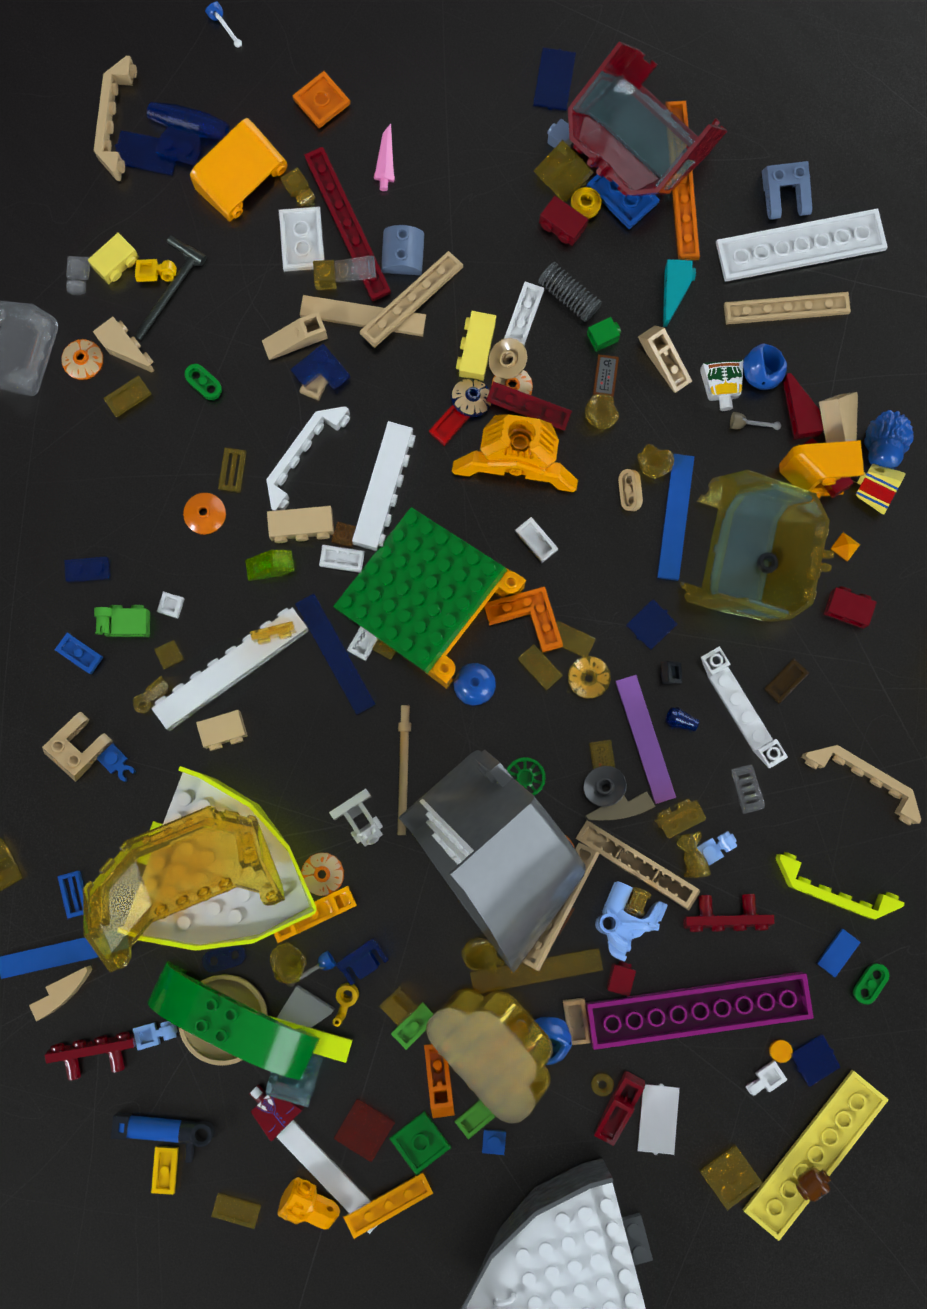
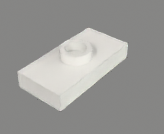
[515,517,558,563]
[319,545,365,573]
[347,627,378,661]

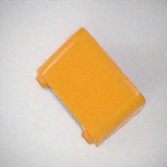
[190,118,288,222]

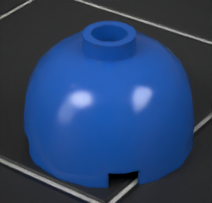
[454,663,496,706]

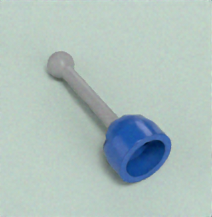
[286,951,336,988]

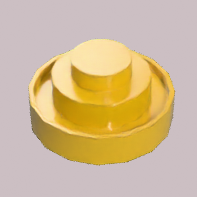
[571,187,601,219]

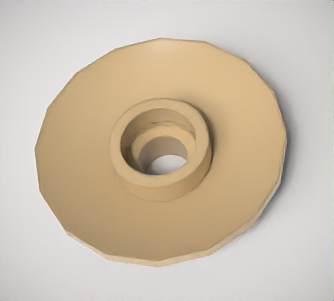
[489,338,527,380]

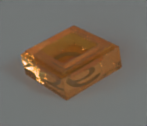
[332,521,356,548]

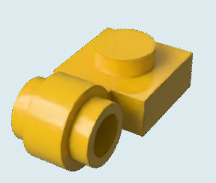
[135,259,177,282]

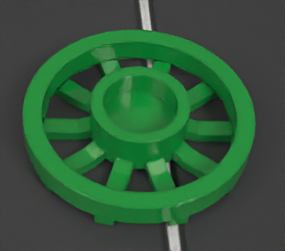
[507,757,546,796]

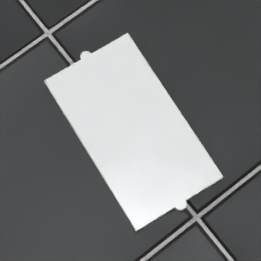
[637,1083,680,1155]

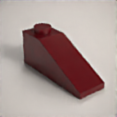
[783,373,824,440]

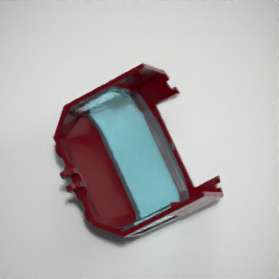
[568,41,727,196]

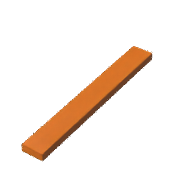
[665,101,700,260]

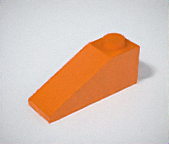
[424,1042,455,1118]

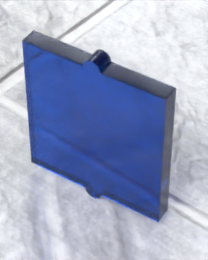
[627,599,677,650]
[791,1035,840,1087]

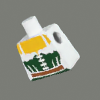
[700,360,743,411]

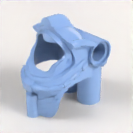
[595,881,668,962]

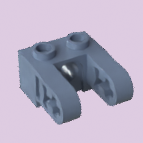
[762,161,812,220]

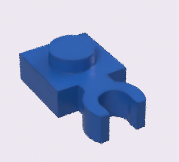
[96,743,136,782]

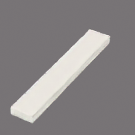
[276,1120,378,1234]

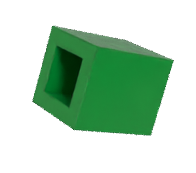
[587,317,621,352]

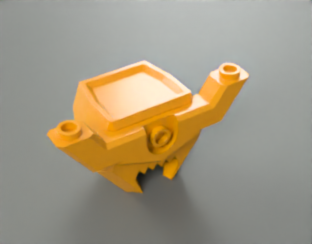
[452,414,578,492]

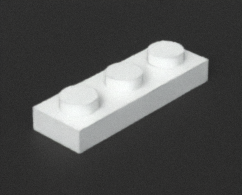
[504,282,544,345]

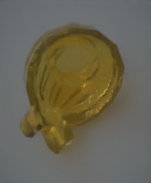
[462,937,504,975]

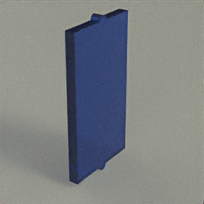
[533,48,576,111]
[115,130,180,175]

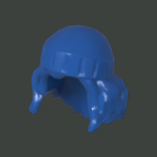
[864,410,914,469]

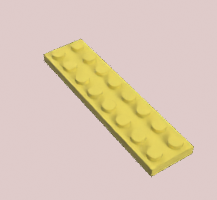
[742,1070,888,1241]

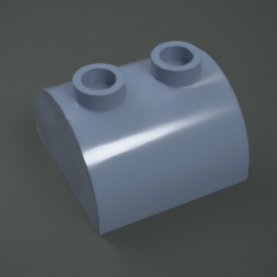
[381,225,425,275]

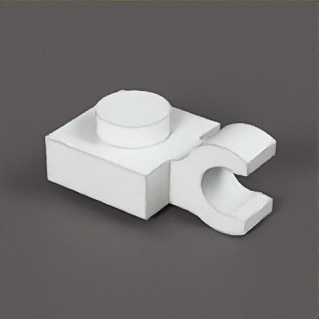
[745,1060,787,1096]

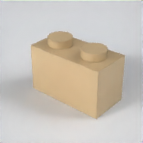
[196,710,248,751]

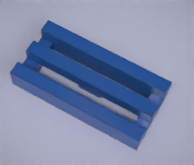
[57,871,90,919]

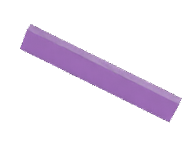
[615,675,676,804]

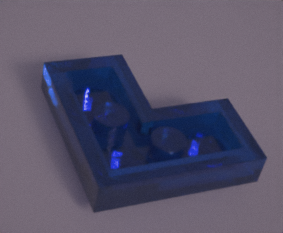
[291,344,350,390]

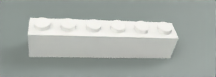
[352,421,416,551]

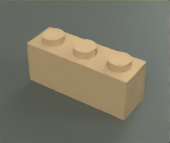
[267,506,334,543]

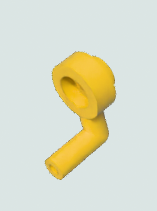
[333,983,359,1027]

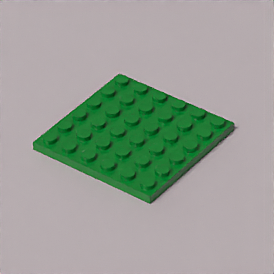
[333,507,507,674]

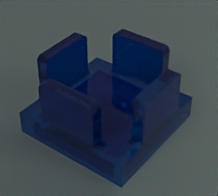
[336,937,389,986]

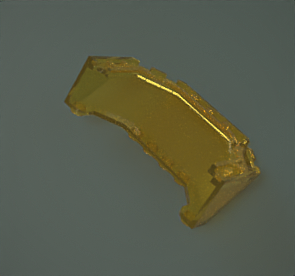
[83,806,285,972]

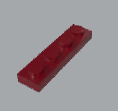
[486,381,572,431]

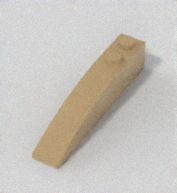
[576,820,700,910]

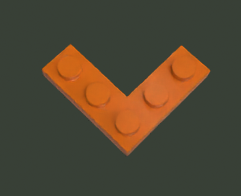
[484,587,563,653]

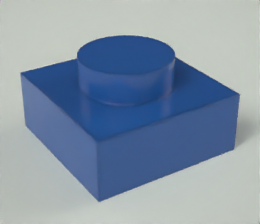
[482,1129,506,1155]

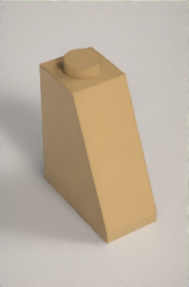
[819,392,858,443]

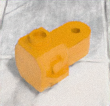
[278,1177,340,1229]

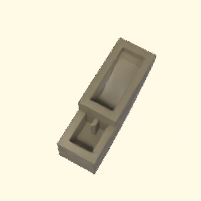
[584,792,656,821]

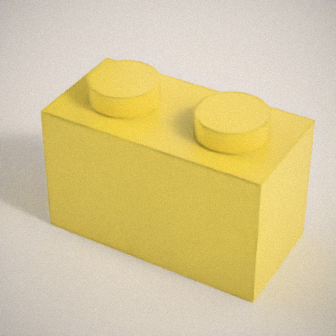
[88,233,139,285]

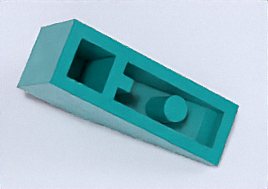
[663,259,696,327]

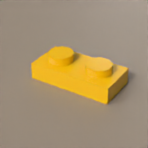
[151,1146,179,1195]

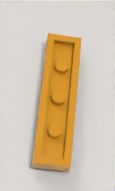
[343,1172,433,1238]

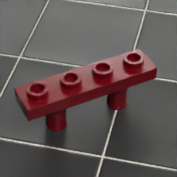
[683,894,775,932]
[44,1031,136,1080]

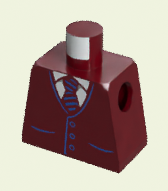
[249,1084,304,1142]

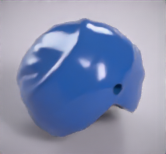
[743,343,787,390]
[525,1017,572,1065]

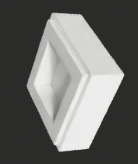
[157,592,184,619]

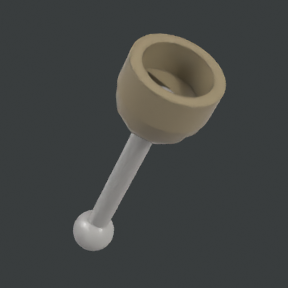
[730,412,781,430]

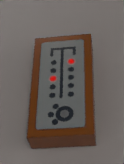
[592,354,619,399]

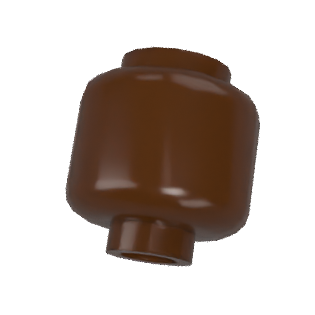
[796,1167,831,1202]

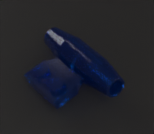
[147,102,230,165]

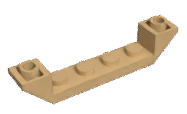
[94,56,137,181]
[801,745,921,825]

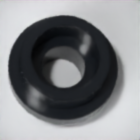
[757,552,778,574]

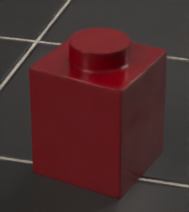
[606,961,636,996]

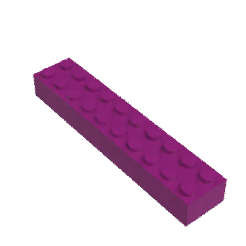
[585,972,814,1050]

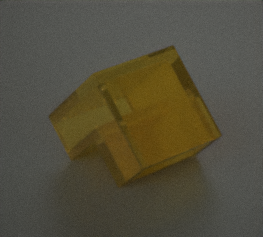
[379,986,418,1026]

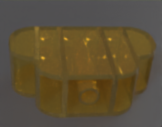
[426,989,553,1123]

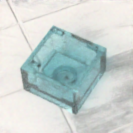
[266,1053,324,1107]

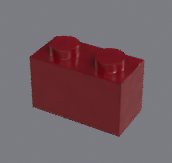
[539,196,588,246]
[824,586,877,629]

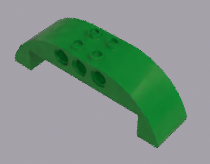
[147,961,320,1080]

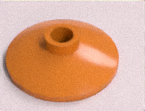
[183,493,226,535]

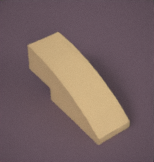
[29,965,92,1021]

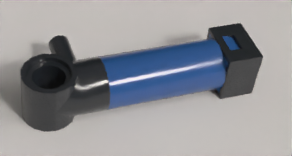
[111,1112,215,1163]

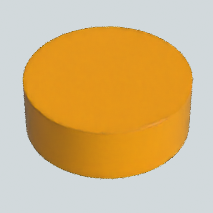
[769,1039,793,1063]

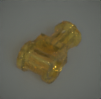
[624,887,651,917]

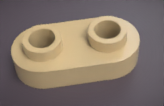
[618,469,643,511]

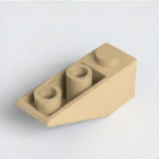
[262,312,328,360]
[93,317,154,372]

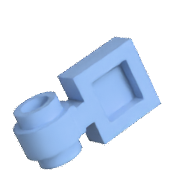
[693,831,737,868]
[133,1021,178,1050]

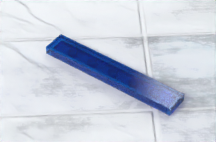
[295,594,375,715]

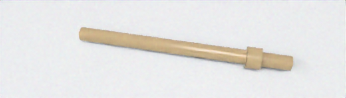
[397,705,411,835]

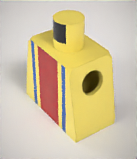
[850,464,906,514]

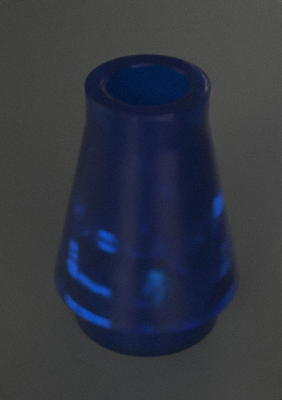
[666,707,699,731]

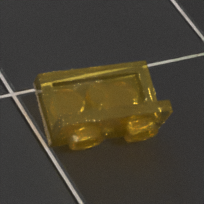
[655,798,706,838]

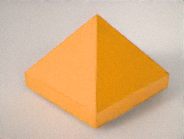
[831,532,860,561]

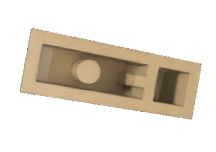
[638,326,692,393]

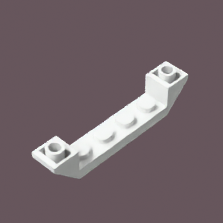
[266,406,350,511]
[701,646,788,768]

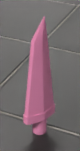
[374,124,395,191]

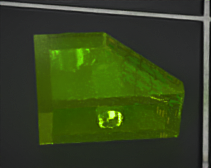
[245,550,294,580]

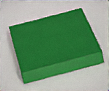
[389,1110,451,1175]

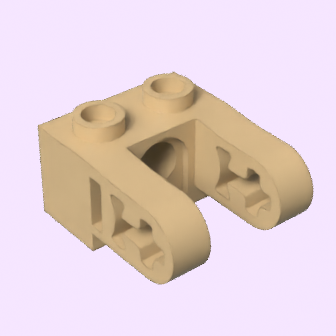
[42,712,113,782]

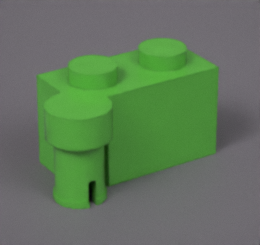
[94,605,150,637]

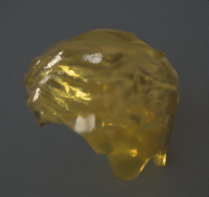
[585,394,619,429]
[637,444,675,478]
[270,943,307,984]

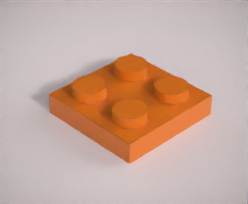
[292,71,350,129]

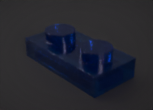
[64,557,110,582]

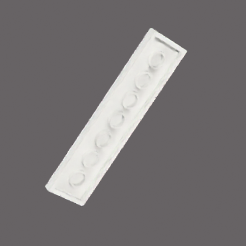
[716,209,887,282]

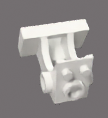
[329,788,383,847]

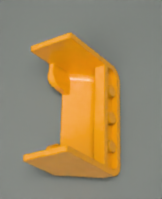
[779,440,864,500]

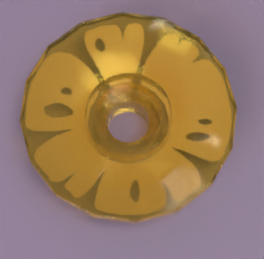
[568,656,611,699]

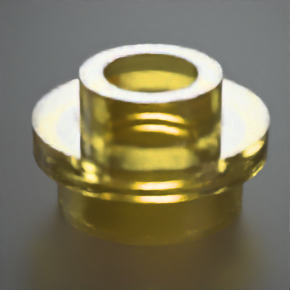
[591,1073,614,1096]

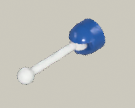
[205,1,242,48]

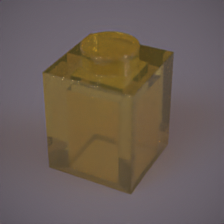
[313,260,337,290]

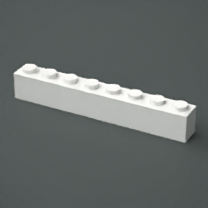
[152,607,309,731]

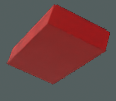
[429,401,472,446]

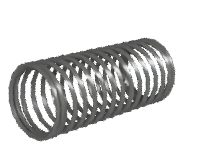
[538,262,602,322]

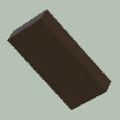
[764,658,809,704]

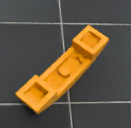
[274,886,357,943]

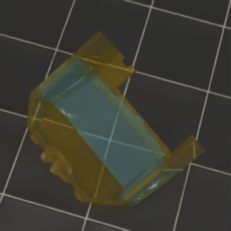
[680,470,834,622]

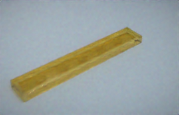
[470,948,603,995]

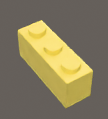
[456,311,496,381]

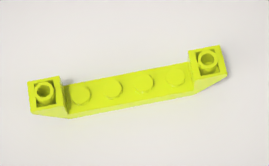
[775,852,904,919]

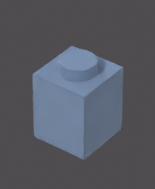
[547,119,574,157]

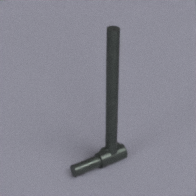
[134,235,207,341]

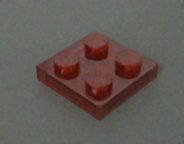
[334,1099,395,1162]

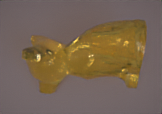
[677,831,711,878]

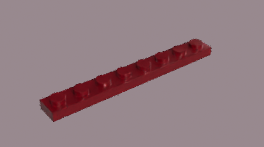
[304,147,391,302]

